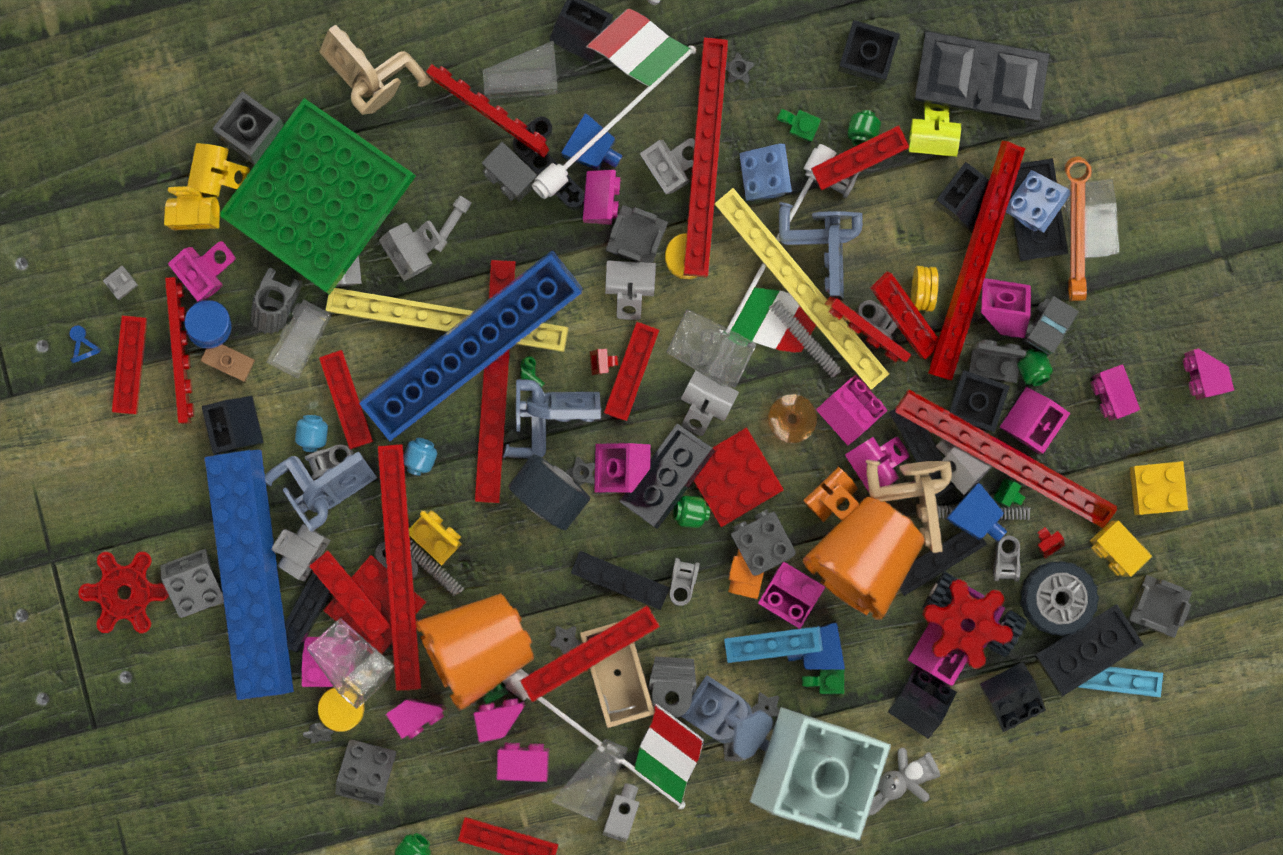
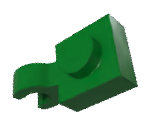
[776,109,821,142]
[802,669,844,694]

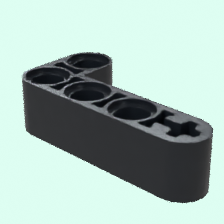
[513,116,585,210]

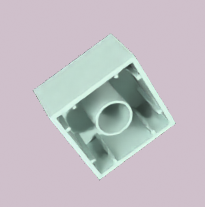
[750,708,890,840]

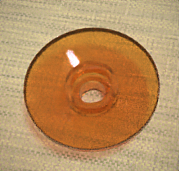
[768,394,817,443]

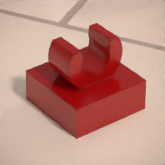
[590,349,618,375]
[1037,527,1065,559]

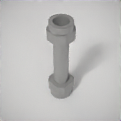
[431,195,472,252]

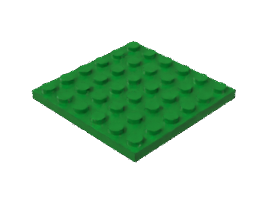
[220,98,416,295]

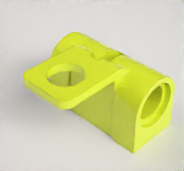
[909,102,961,157]

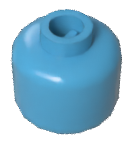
[295,415,328,452]
[404,438,437,476]

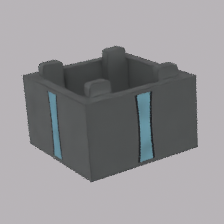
[1022,296,1079,356]

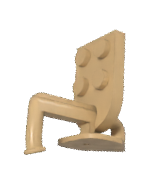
[320,25,431,115]
[866,460,952,553]

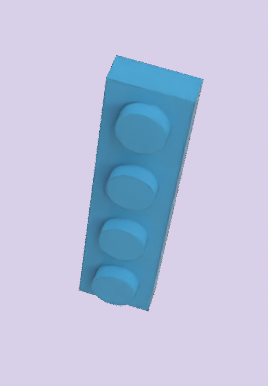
[724,626,823,663]

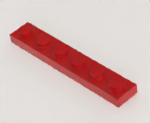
[426,64,549,158]
[165,277,195,424]
[520,606,660,702]

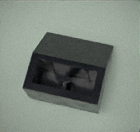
[549,0,614,63]
[934,162,989,232]
[201,396,264,455]
[979,662,1046,732]
[888,665,957,739]

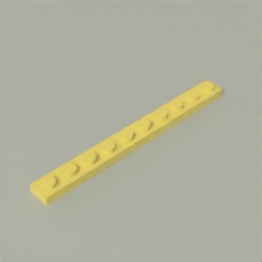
[714,188,889,390]
[326,288,569,352]

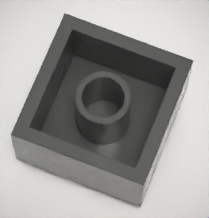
[213,92,284,165]
[482,142,537,202]

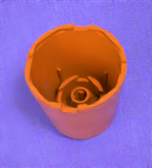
[803,497,925,620]
[415,594,534,711]

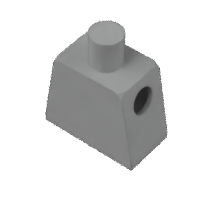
[936,439,992,494]
[602,783,639,842]

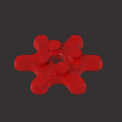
[78,552,169,633]
[923,579,1013,669]

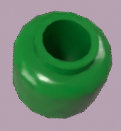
[847,110,881,146]
[1017,349,1053,387]
[672,495,710,528]
[394,833,431,855]

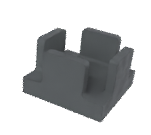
[606,205,668,263]
[1128,575,1192,638]

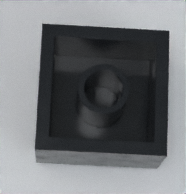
[838,20,900,85]
[948,370,1010,433]

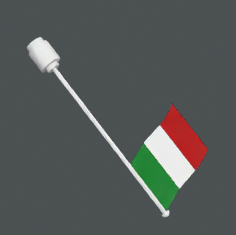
[532,9,696,199]
[720,144,836,352]
[503,669,703,810]

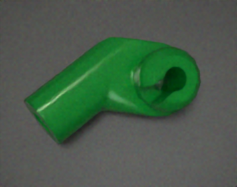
[520,356,545,388]

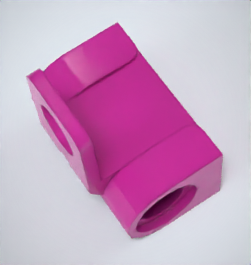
[168,241,235,301]
[845,437,910,492]

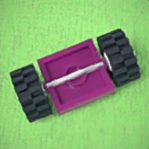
[922,571,1027,658]

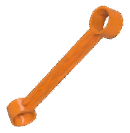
[1065,157,1092,301]

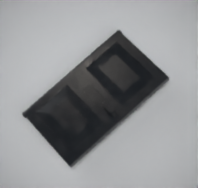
[915,31,1050,123]

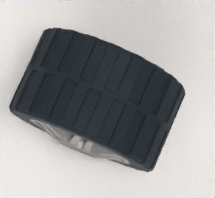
[508,454,590,531]
[1020,562,1099,635]

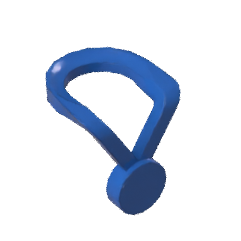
[70,325,101,363]

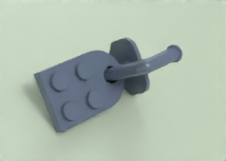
[779,202,863,299]
[503,380,601,459]
[265,451,377,532]
[681,675,773,759]

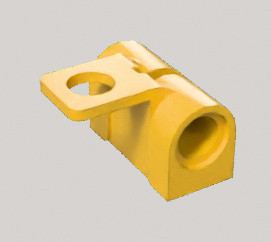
[187,143,250,197]
[164,186,220,230]

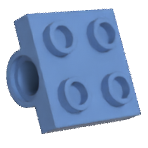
[739,144,792,201]
[1006,170,1071,233]

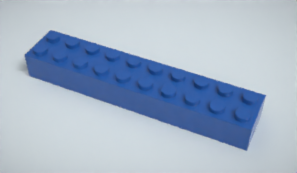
[359,250,583,441]
[205,450,294,700]

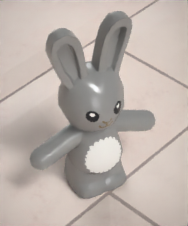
[868,748,940,815]

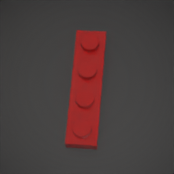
[811,126,910,191]
[870,272,939,359]
[824,297,911,363]
[112,316,147,415]
[604,322,659,421]
[319,350,374,450]
[309,550,391,641]
[458,816,559,855]

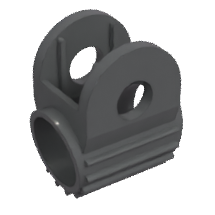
[251,268,302,334]
[648,656,697,718]

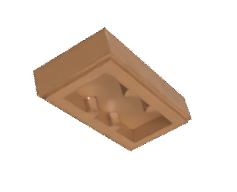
[201,345,256,382]

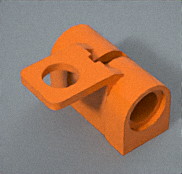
[803,467,859,522]
[728,549,764,599]

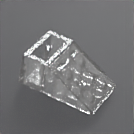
[1063,179,1120,259]
[666,309,756,387]
[307,618,394,709]

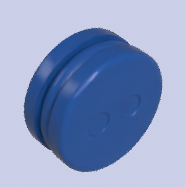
[185,300,232,349]

